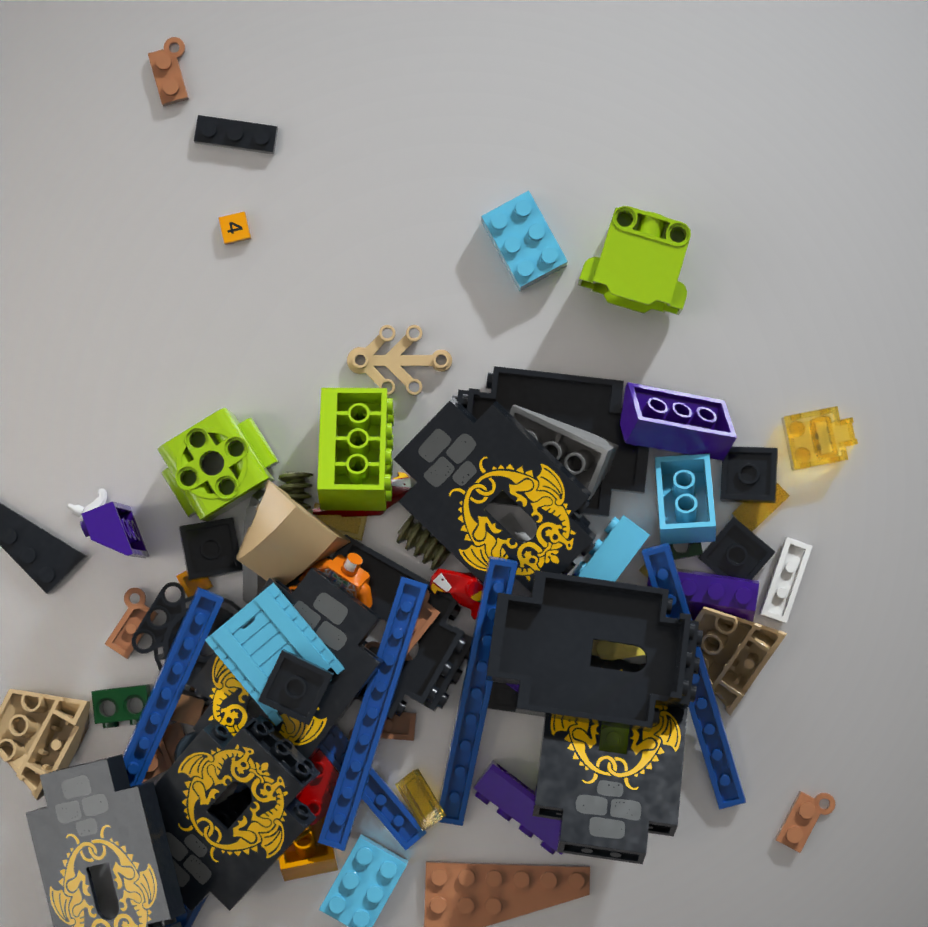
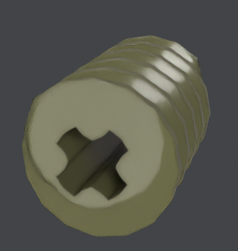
[278,472,313,510]
[396,515,451,571]

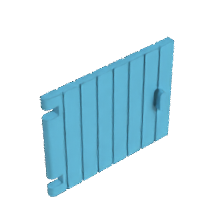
[205,583,345,726]

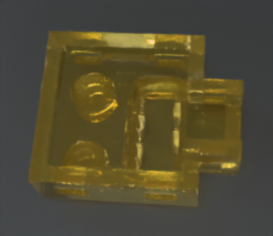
[781,406,858,471]

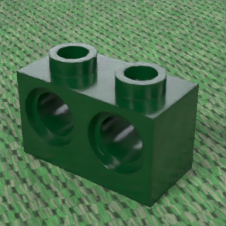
[91,684,151,728]

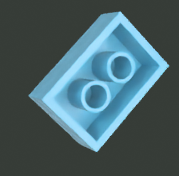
[481,191,568,291]
[655,454,716,545]
[572,515,650,582]
[319,834,409,927]

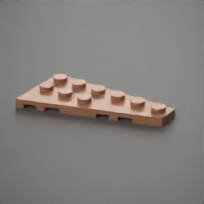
[424,861,590,927]

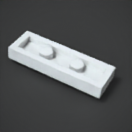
[760,537,813,623]

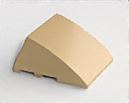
[236,480,351,585]
[694,607,787,715]
[0,689,90,800]

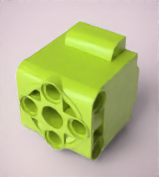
[578,206,691,315]
[157,407,279,521]

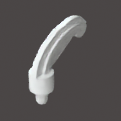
[67,488,107,518]

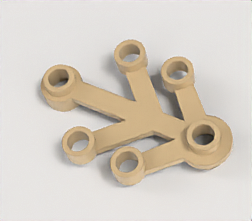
[347,325,452,396]

